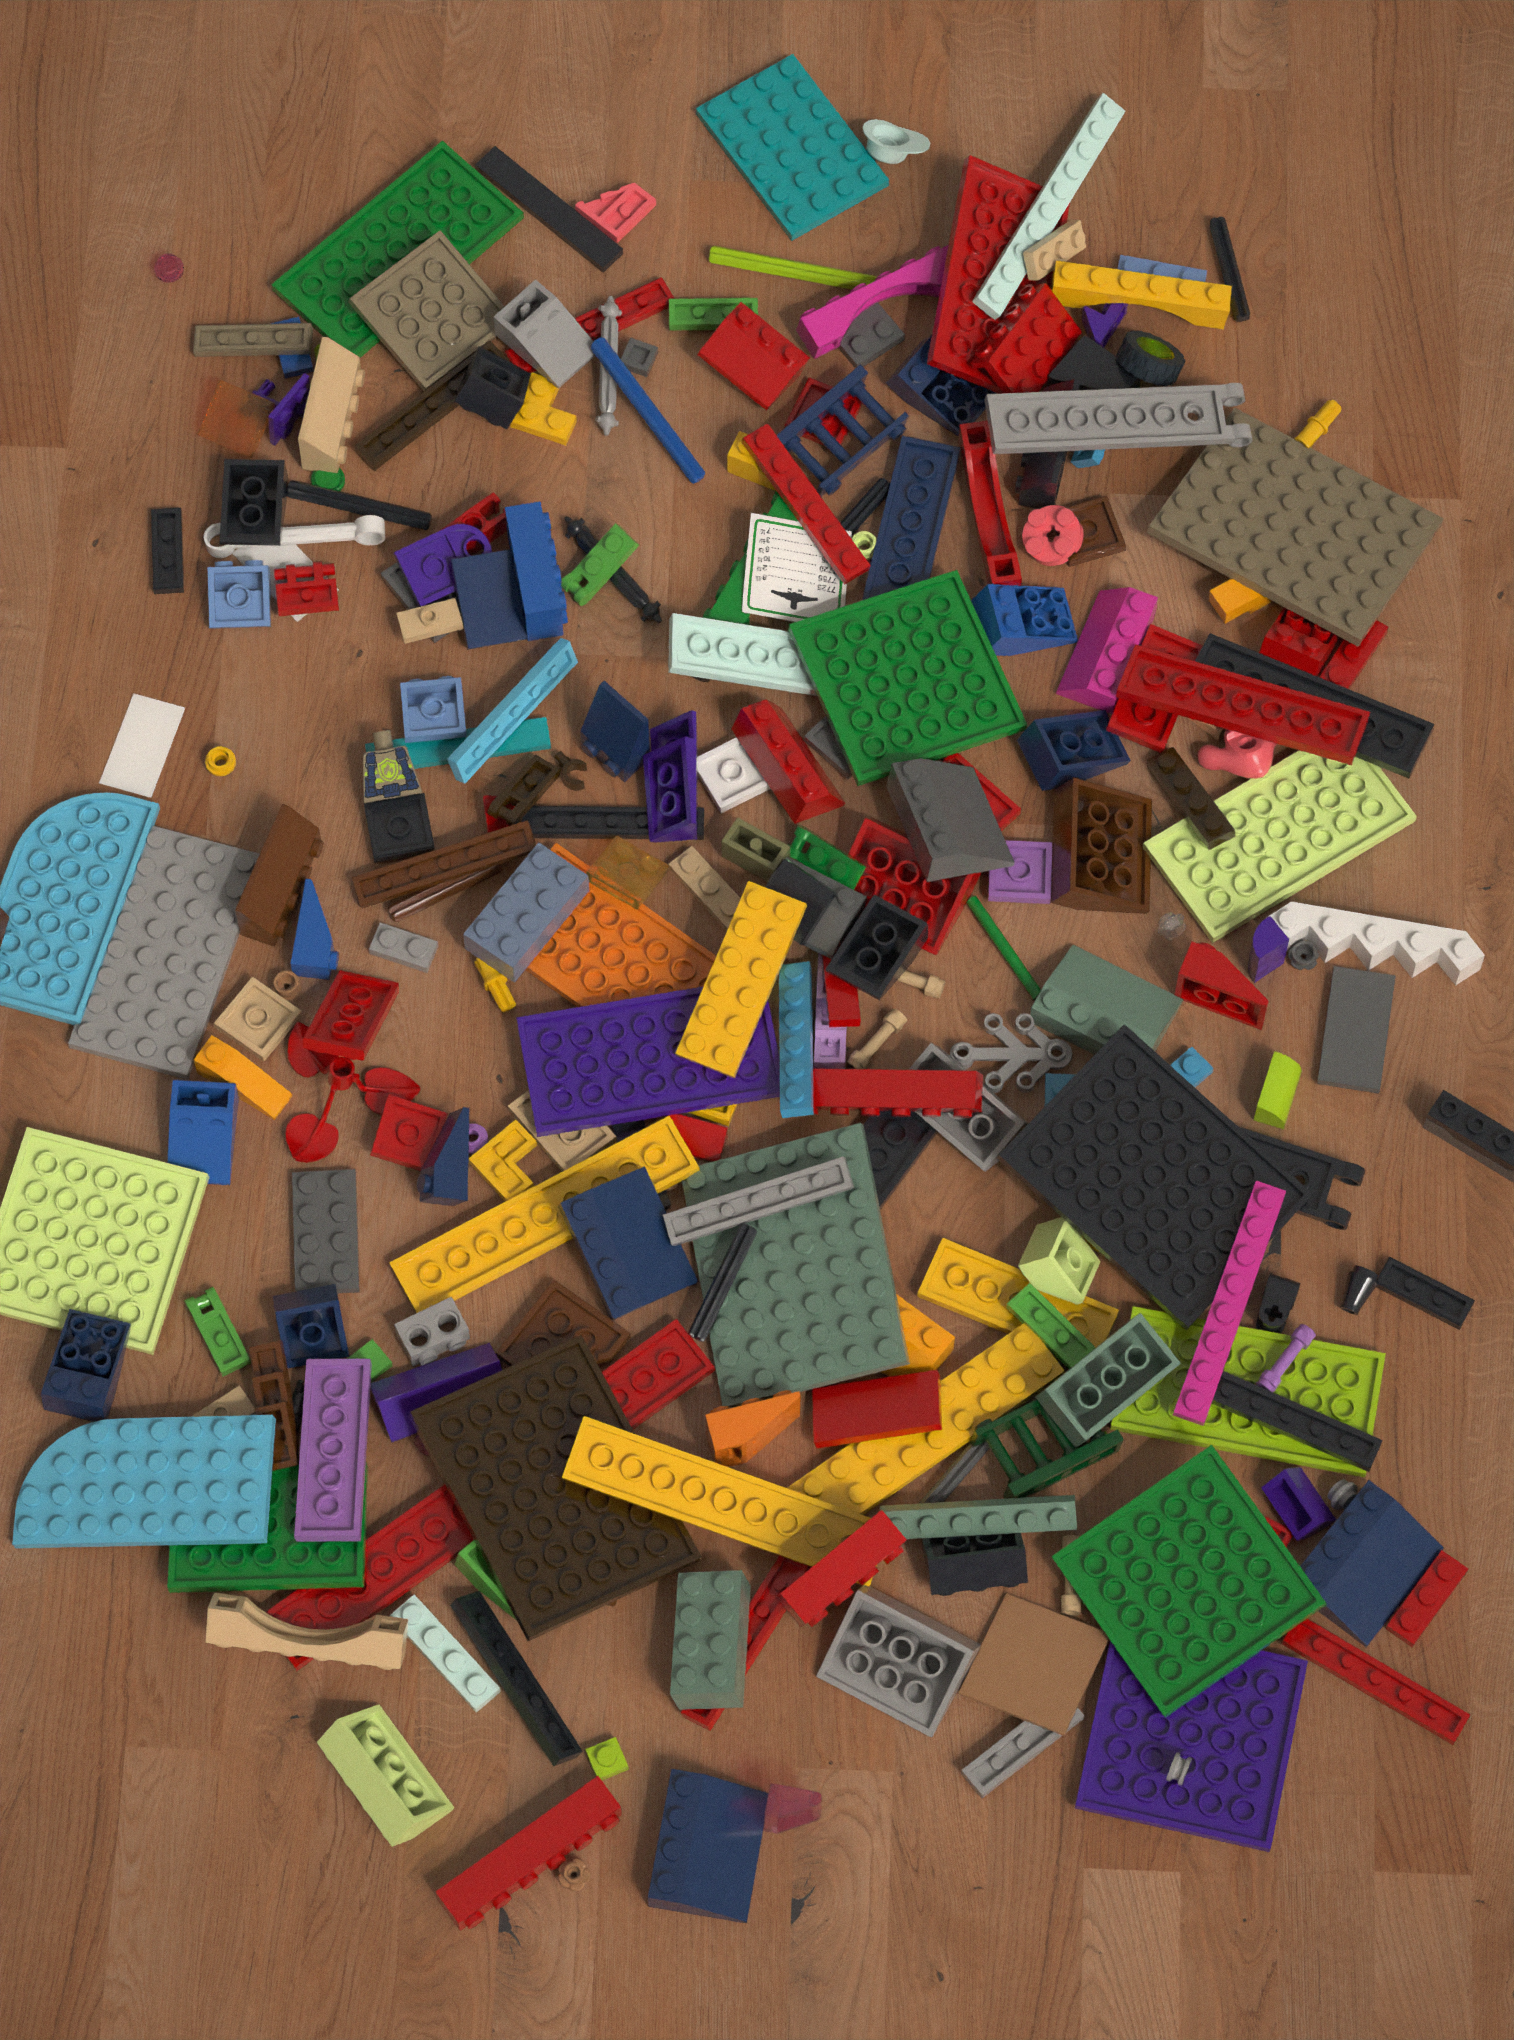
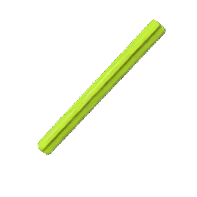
[709,246,878,289]

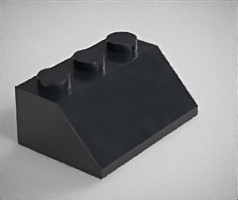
[921,1533,1028,1596]

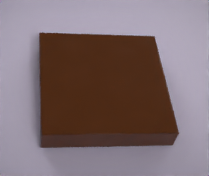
[1055,495,1126,567]

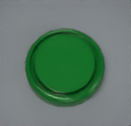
[311,467,345,491]

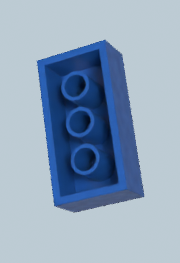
[505,501,568,641]

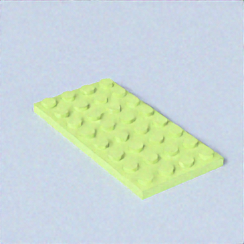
[1143,750,1417,943]

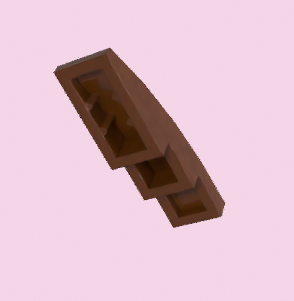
[249,1340,299,1471]

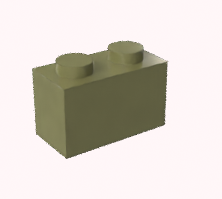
[721,817,790,882]

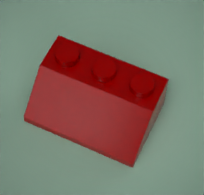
[697,302,810,411]

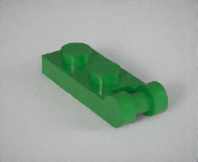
[787,825,866,890]

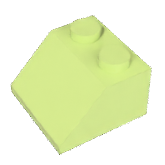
[1018,1217,1101,1305]

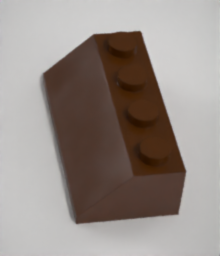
[235,804,324,947]

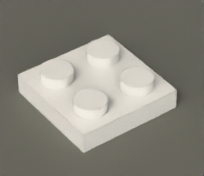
[697,737,771,814]

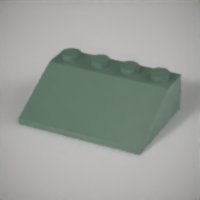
[1030,945,1184,1055]

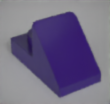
[1081,303,1128,348]

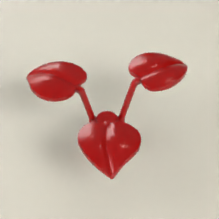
[285,1022,421,1163]

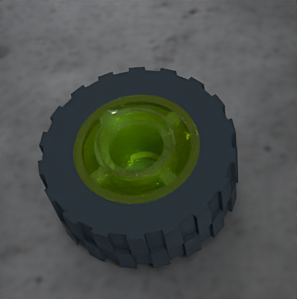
[1116,330,1185,386]

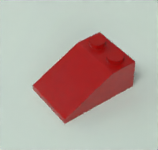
[1174,941,1269,1030]

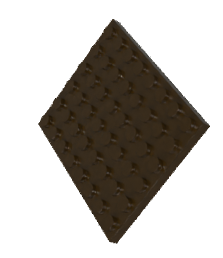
[409,1335,702,1641]

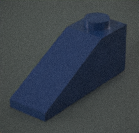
[417,1107,469,1206]

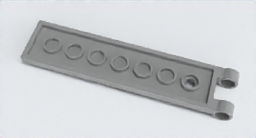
[984,383,1253,454]

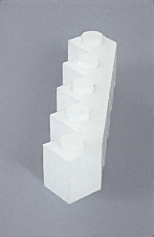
[1268,902,1485,986]

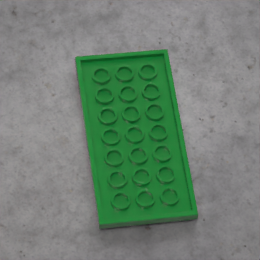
[271,140,524,358]

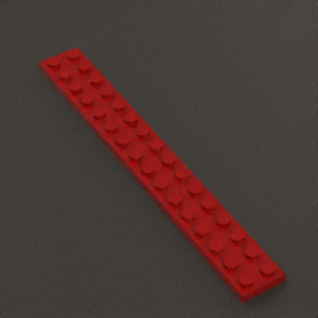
[266,1319,715,1672]

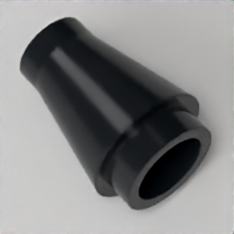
[1340,1265,1378,1315]

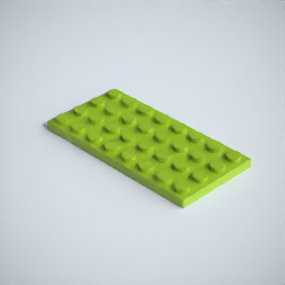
[1110,1306,1386,1478]

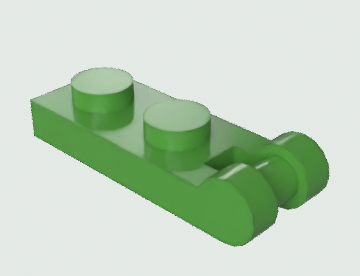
[561,523,639,606]
[184,1287,251,1377]

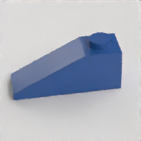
[291,879,339,980]

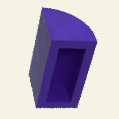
[1248,916,1289,983]
[1261,1467,1336,1541]

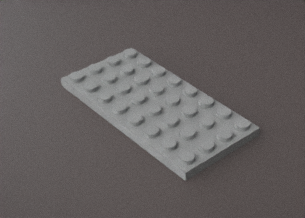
[68,826,260,1080]

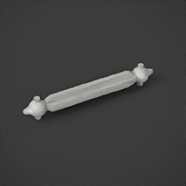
[595,296,622,436]

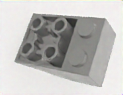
[493,279,596,389]

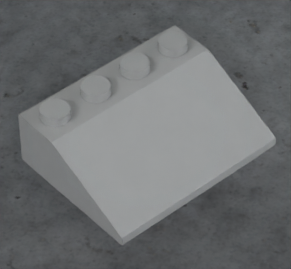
[816,1585,981,1738]

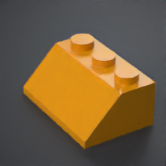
[881,1294,955,1377]

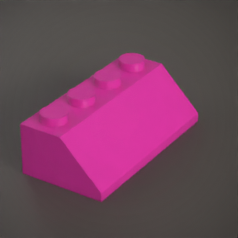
[1056,587,1158,714]

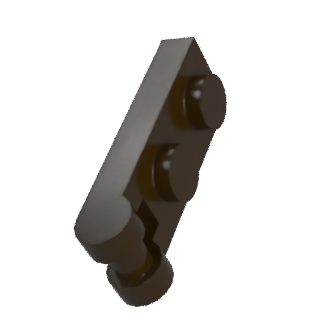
[488,755,561,826]

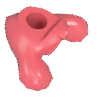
[1197,729,1277,779]

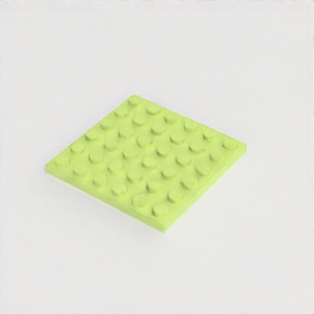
[0,1127,209,1355]

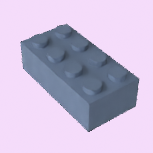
[463,842,589,983]

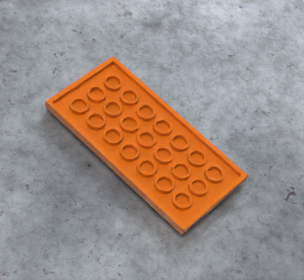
[525,843,716,1007]

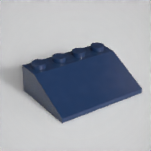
[558,1166,698,1321]
[1300,1480,1444,1648]
[648,1769,769,1924]

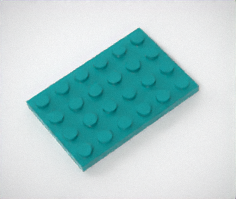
[696,54,889,241]

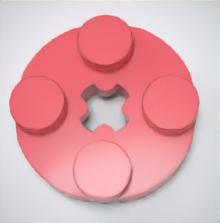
[1022,505,1084,566]

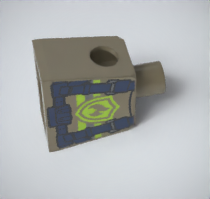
[363,730,422,803]

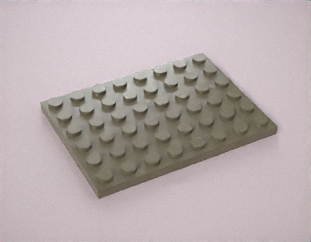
[1147,408,1444,646]

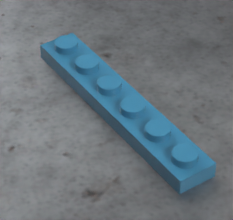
[779,961,814,1118]

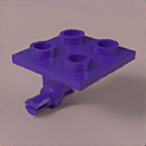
[240,373,310,446]

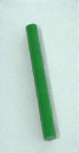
[966,896,1041,1001]

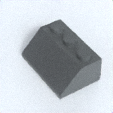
[766,857,867,959]

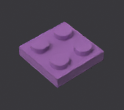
[988,840,1052,904]

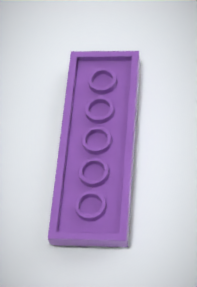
[294,1359,372,1542]

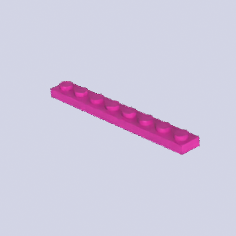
[1173,1181,1286,1426]

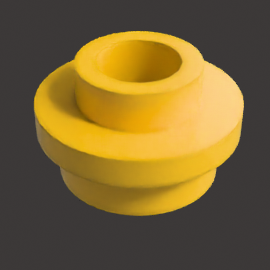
[205,746,236,776]

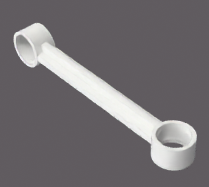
[204,515,385,558]

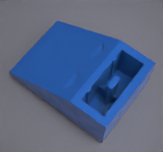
[971,584,1078,656]
[168,1080,239,1185]

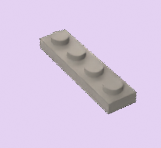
[961,1708,1084,1798]

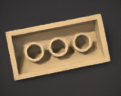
[298,337,365,473]

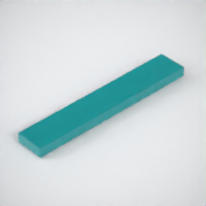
[365,717,551,769]

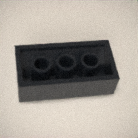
[1015,379,1081,509]

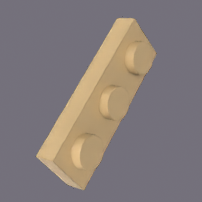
[1023,220,1086,280]
[668,846,741,932]

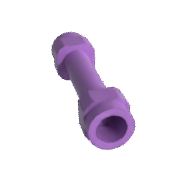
[1256,1324,1316,1392]

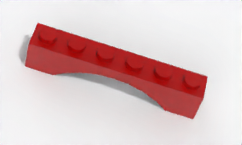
[958,420,1022,586]

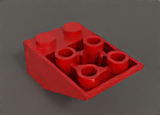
[1259,607,1339,677]

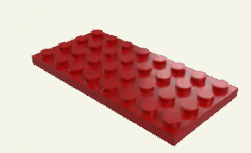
[927,155,1070,394]

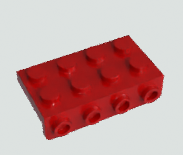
[970,283,1082,393]

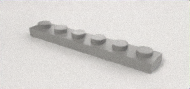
[663,1156,854,1246]

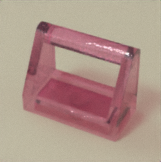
[764,1783,822,1834]

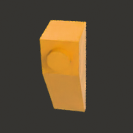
[194,1035,292,1120]

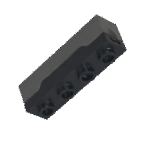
[1423,1090,1514,1183]

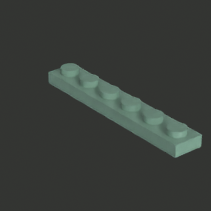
[880,1495,1077,1539]

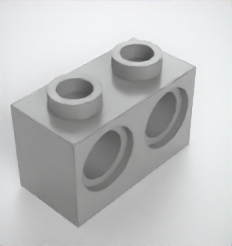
[394,1296,470,1367]

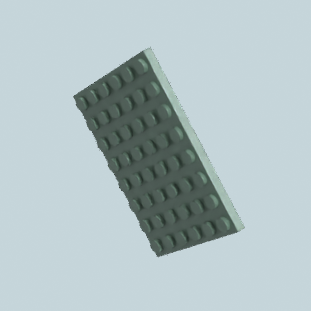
[682,1123,910,1409]

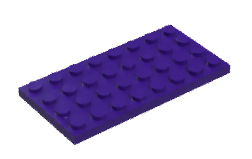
[516,987,780,1137]

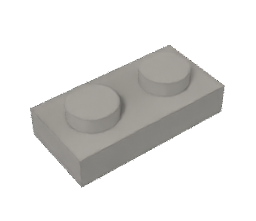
[369,922,439,973]

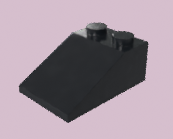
[219,459,288,546]
[826,895,928,1001]

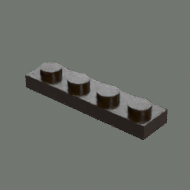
[1147,747,1236,850]

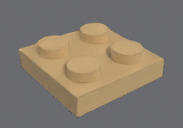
[214,977,302,1062]

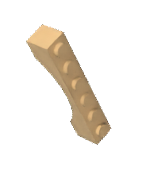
[205,1593,408,1670]

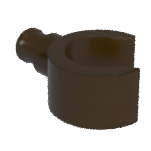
[555,751,587,791]

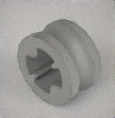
[1166,1752,1192,1786]

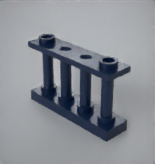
[777,364,909,497]

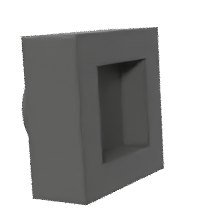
[621,338,658,377]

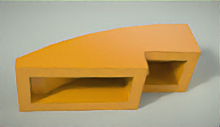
[1209,579,1272,624]

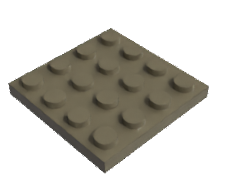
[349,231,505,392]

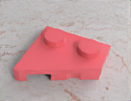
[575,183,656,243]

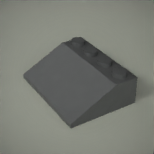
[886,758,1015,882]

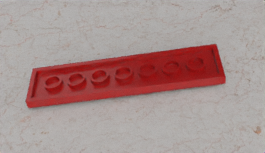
[1116,644,1370,765]

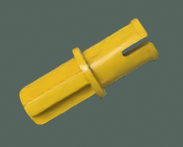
[1294,400,1342,449]
[474,958,516,1012]

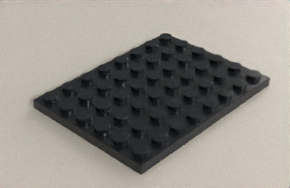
[997,1024,1313,1330]

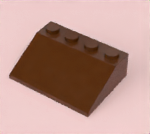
[1051,777,1152,914]

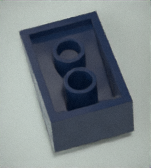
[580,681,650,782]
[1017,710,1131,791]

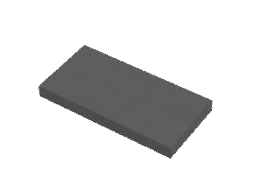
[1317,966,1396,1094]

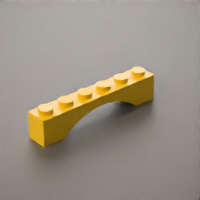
[1050,260,1232,329]

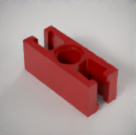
[439,492,507,556]

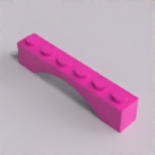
[796,245,948,359]

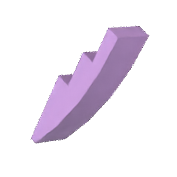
[814,953,847,1069]

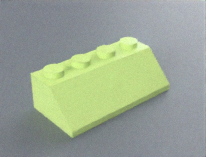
[317,1704,454,1847]

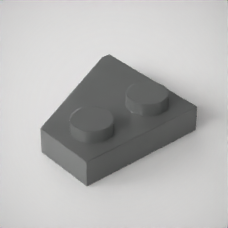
[840,302,905,368]

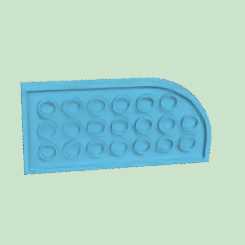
[0,793,160,1025]
[12,1415,276,1548]

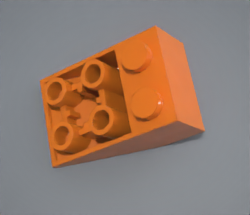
[705,1390,801,1467]

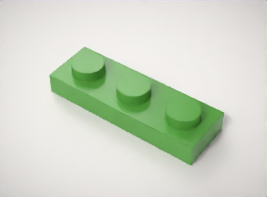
[669,298,758,331]
[1006,1283,1096,1369]

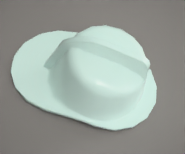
[862,119,931,164]

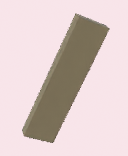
[193,323,313,357]

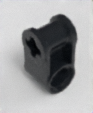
[1256,1273,1301,1334]

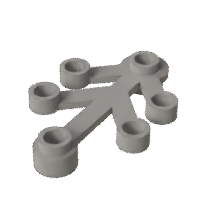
[950,1013,1072,1093]

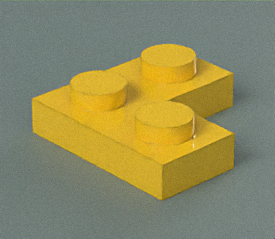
[510,373,577,446]
[468,1120,537,1201]

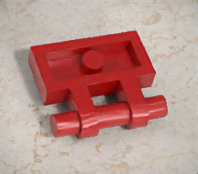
[274,561,339,616]

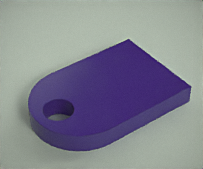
[393,524,492,607]

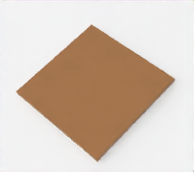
[959,1593,1109,1736]

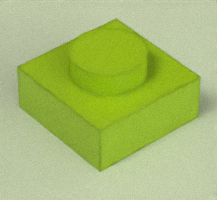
[585,1737,629,1781]

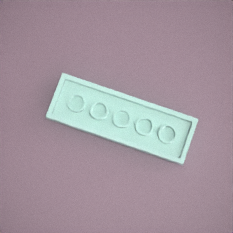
[668,613,817,696]

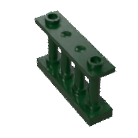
[970,1399,1124,1499]

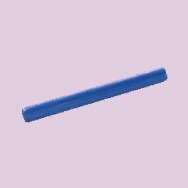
[591,337,705,484]

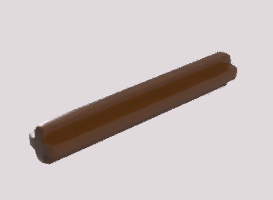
[388,864,502,922]

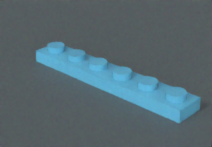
[447,638,578,784]

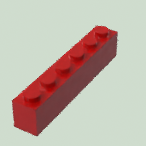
[813,1069,983,1118]
[435,1776,622,1931]

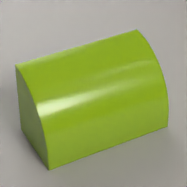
[1254,1051,1302,1130]

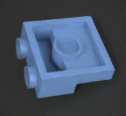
[207,560,271,629]
[400,676,467,743]

